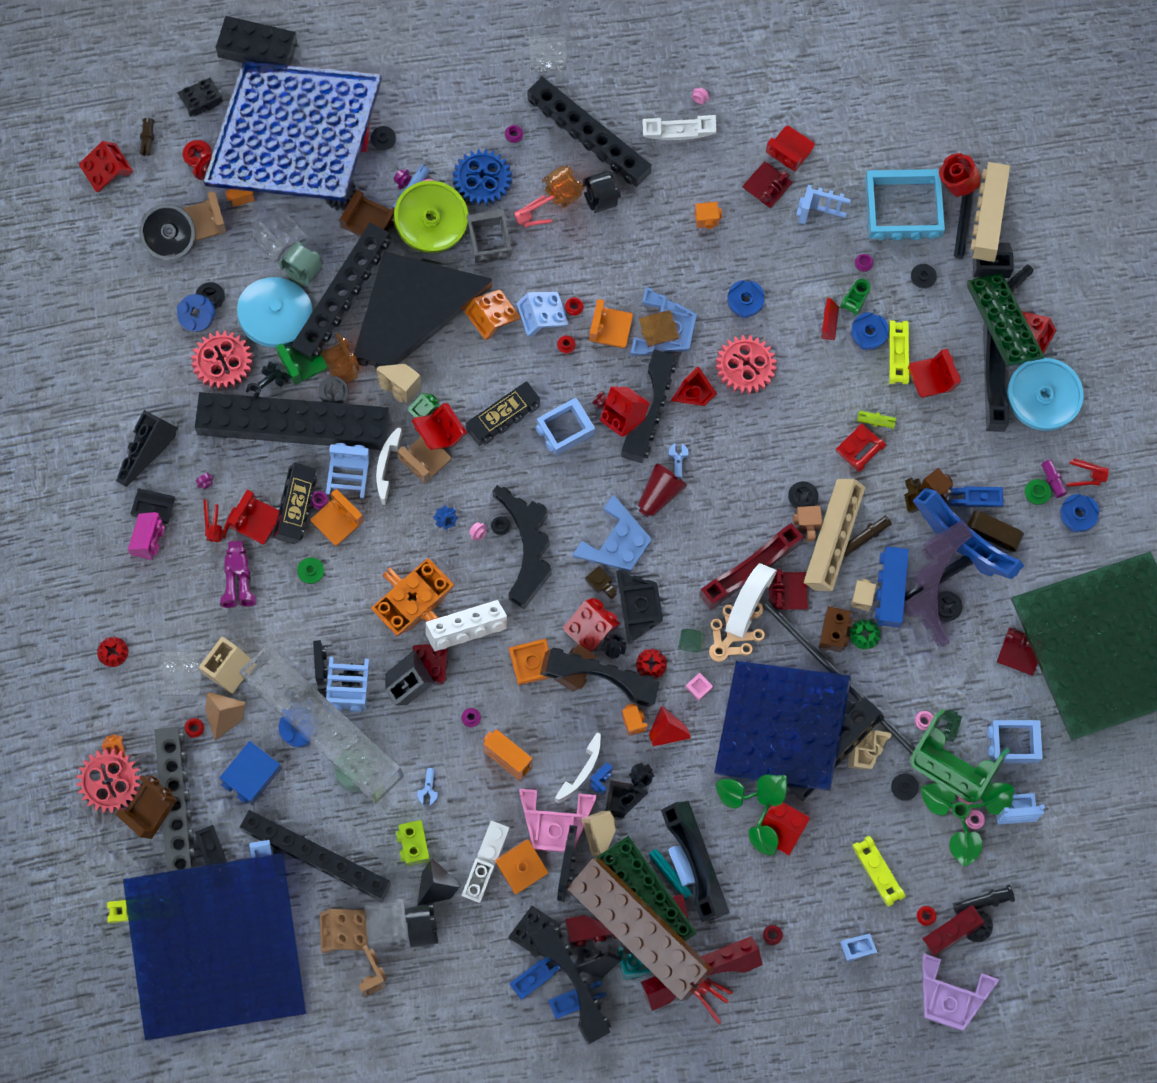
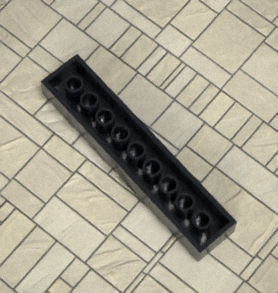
[195,392,389,450]

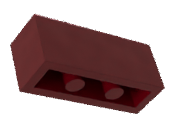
[922,905,985,957]

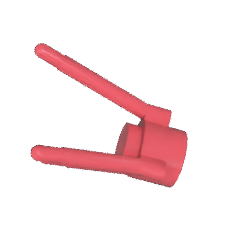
[514,195,554,228]

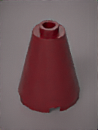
[637,463,687,517]

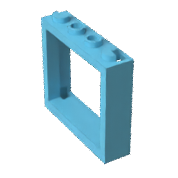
[865,169,945,241]

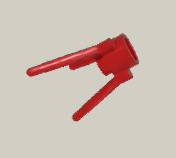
[1066,458,1109,487]
[204,499,236,542]
[693,977,733,1024]

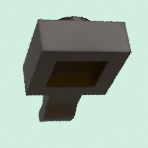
[904,477,923,513]
[585,566,617,599]

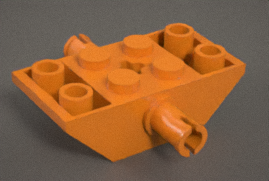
[371,558,454,636]

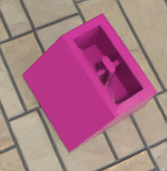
[128,512,165,560]

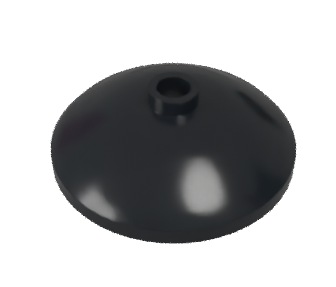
[139,204,196,260]

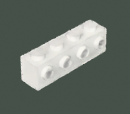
[426,600,507,651]

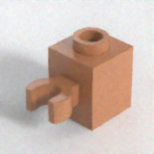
[793,506,822,542]

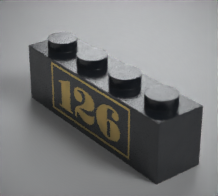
[465,381,540,446]
[272,462,317,544]

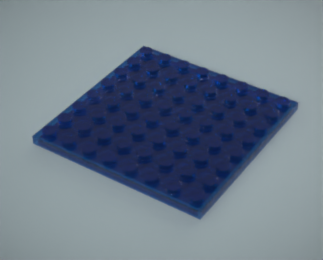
[204,61,382,201]
[123,853,307,1041]

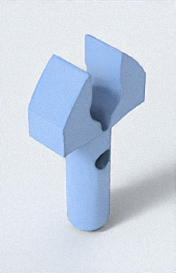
[669,443,688,479]
[417,768,438,806]

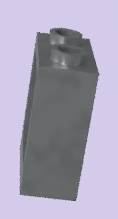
[467,209,511,264]

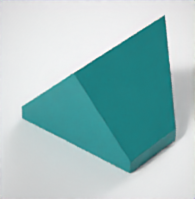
[617,947,652,981]

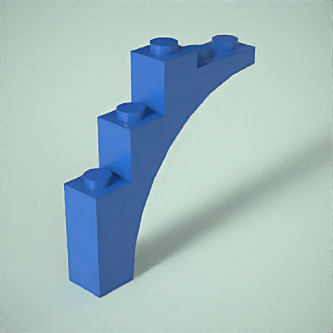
[913,488,1024,579]

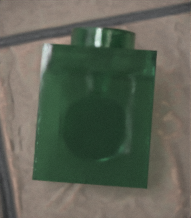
[941,710,962,742]

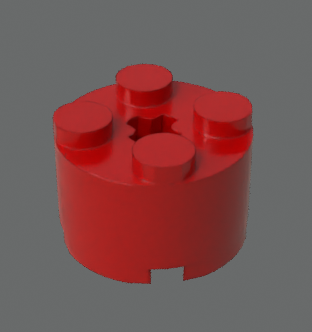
[939,153,981,197]

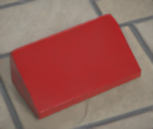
[821,298,839,340]

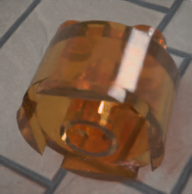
[542,165,584,209]

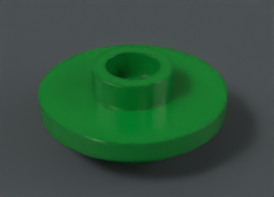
[1024,479,1051,505]
[297,557,324,584]

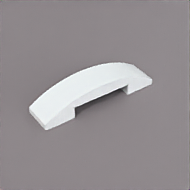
[643,115,716,140]
[376,428,402,505]
[725,563,777,639]
[555,732,601,804]

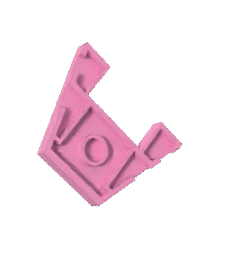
[519,789,596,853]

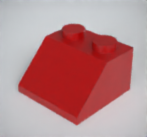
[761,802,810,856]

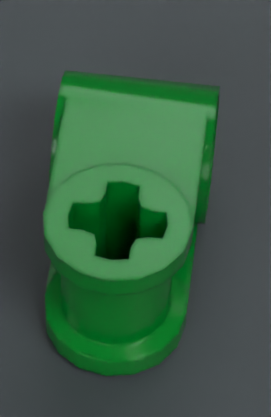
[840,279,870,317]

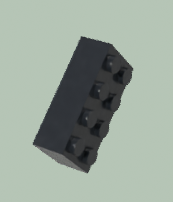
[216,16,297,74]

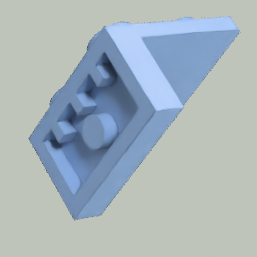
[516,292,568,336]

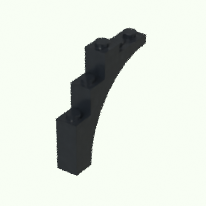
[493,485,552,609]

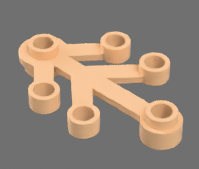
[709,602,765,662]

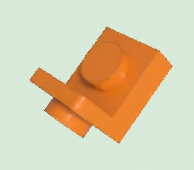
[102,734,126,767]

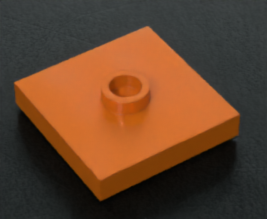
[508,639,549,686]
[494,839,549,895]

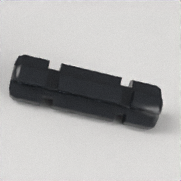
[1007,264,1034,292]

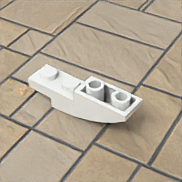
[462,820,510,903]

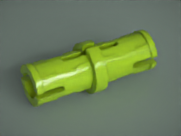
[857,410,896,429]

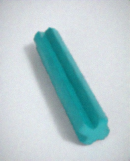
[648,849,692,900]

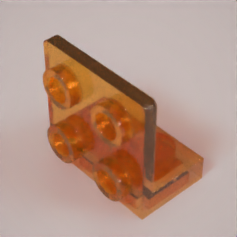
[321,333,359,382]

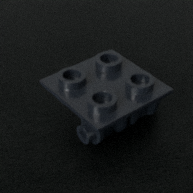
[177,78,223,117]
[508,906,561,958]

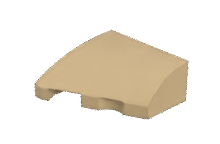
[848,730,891,770]

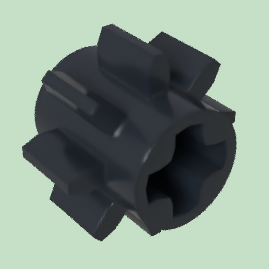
[602,634,627,658]
[339,663,363,688]
[629,762,655,788]

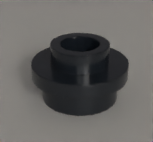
[491,516,510,535]

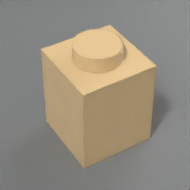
[851,579,876,611]

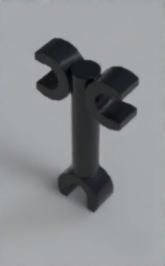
[245,362,290,398]

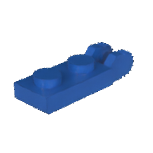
[949,486,1004,507]
[509,958,561,1001]
[548,980,607,1019]

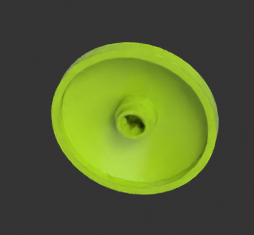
[394,180,468,253]

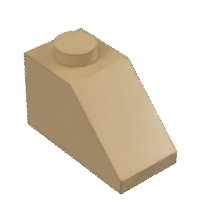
[581,811,616,857]

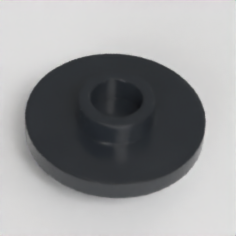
[370,126,396,151]
[911,264,937,289]
[891,773,919,801]

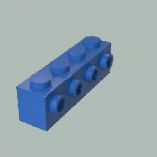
[874,546,909,628]

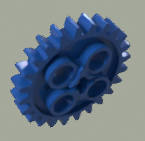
[453,149,512,207]

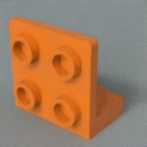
[464,290,520,340]
[589,299,633,348]
[310,489,364,546]

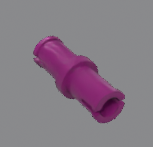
[1041,459,1067,498]

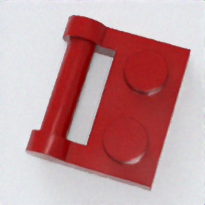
[835,423,886,472]

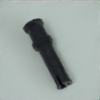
[953,884,1015,915]

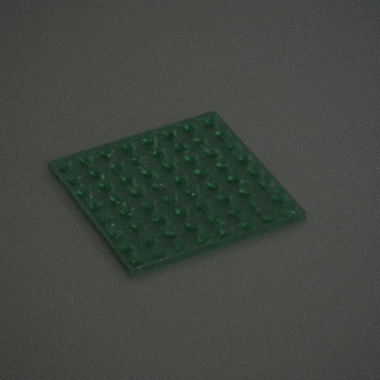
[1011,551,1157,741]

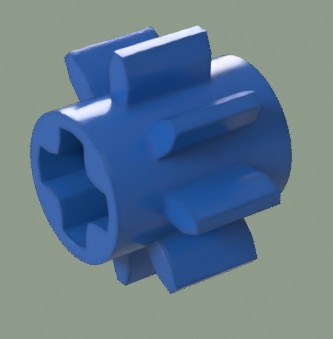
[433,505,458,530]

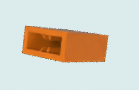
[483,729,533,781]

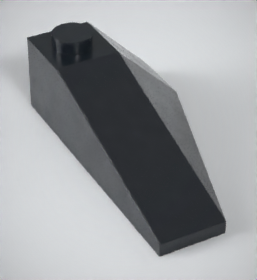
[116,410,178,487]

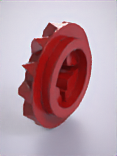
[182,140,212,167]
[192,152,217,180]
[97,636,129,667]
[636,648,667,679]

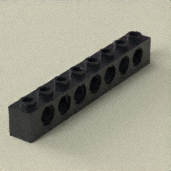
[527,76,652,188]
[291,223,391,362]
[240,810,391,902]

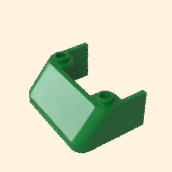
[910,709,1010,802]

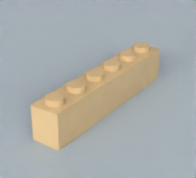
[970,162,1010,262]
[804,479,866,591]

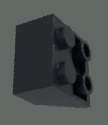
[972,243,1014,278]
[385,651,435,706]

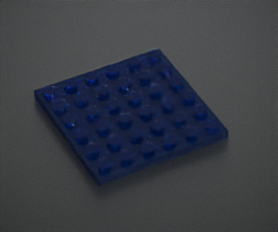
[714,661,851,791]

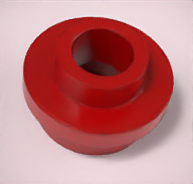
[565,297,584,316]
[557,335,576,354]
[185,718,205,738]
[916,906,937,926]

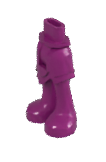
[220,541,257,608]

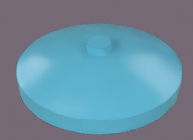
[237,277,312,348]
[1007,358,1084,431]

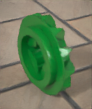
[850,619,881,650]

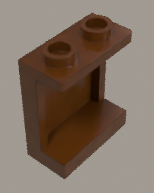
[339,190,395,237]
[115,775,177,839]

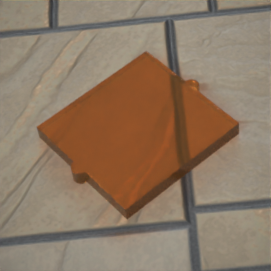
[639,310,679,347]

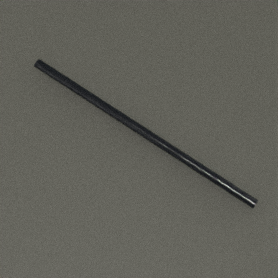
[763,600,916,755]

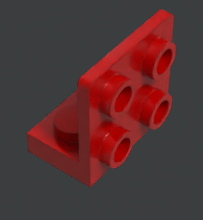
[79,141,134,192]
[1022,311,1057,354]
[228,489,279,545]

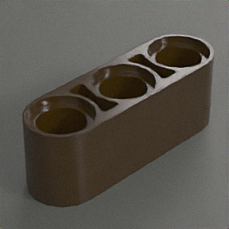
[967,510,1024,552]

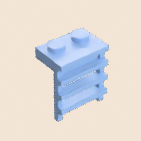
[796,185,850,224]
[326,443,370,499]
[326,657,369,713]
[996,793,1045,825]

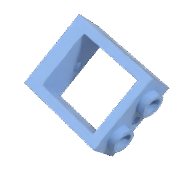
[535,398,595,456]
[987,720,1042,763]

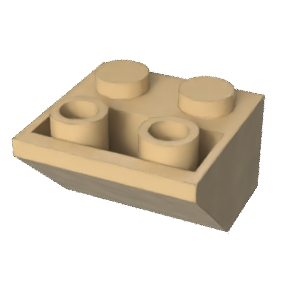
[376,364,422,405]
[199,636,256,695]

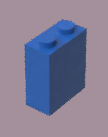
[219,741,282,805]

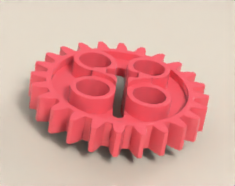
[191,330,253,391]
[716,335,777,395]
[76,748,141,813]

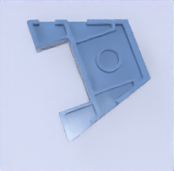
[630,287,697,356]
[573,495,651,572]

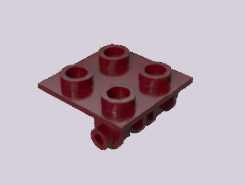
[742,161,793,209]
[768,569,808,610]
[996,627,1045,676]
[412,644,449,684]

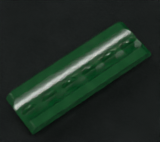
[967,273,1045,366]
[596,836,697,942]

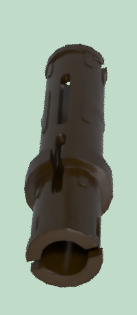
[844,515,892,557]

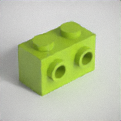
[395,820,430,867]

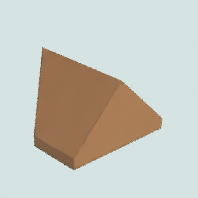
[205,692,246,741]

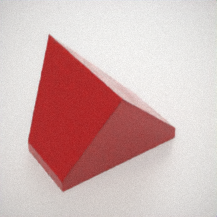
[671,366,717,407]
[649,705,691,747]

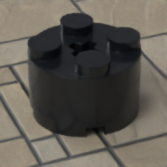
[583,171,621,213]
[405,903,439,947]

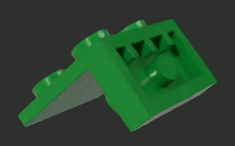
[276,338,328,385]

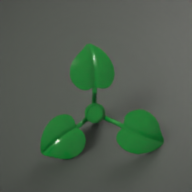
[715,775,787,856]
[921,782,1015,866]

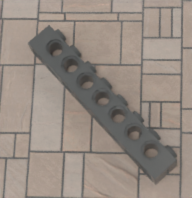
[154,726,197,888]

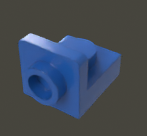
[590,762,613,795]

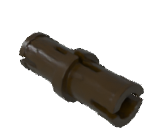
[139,118,154,156]

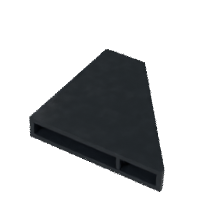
[353,251,493,369]

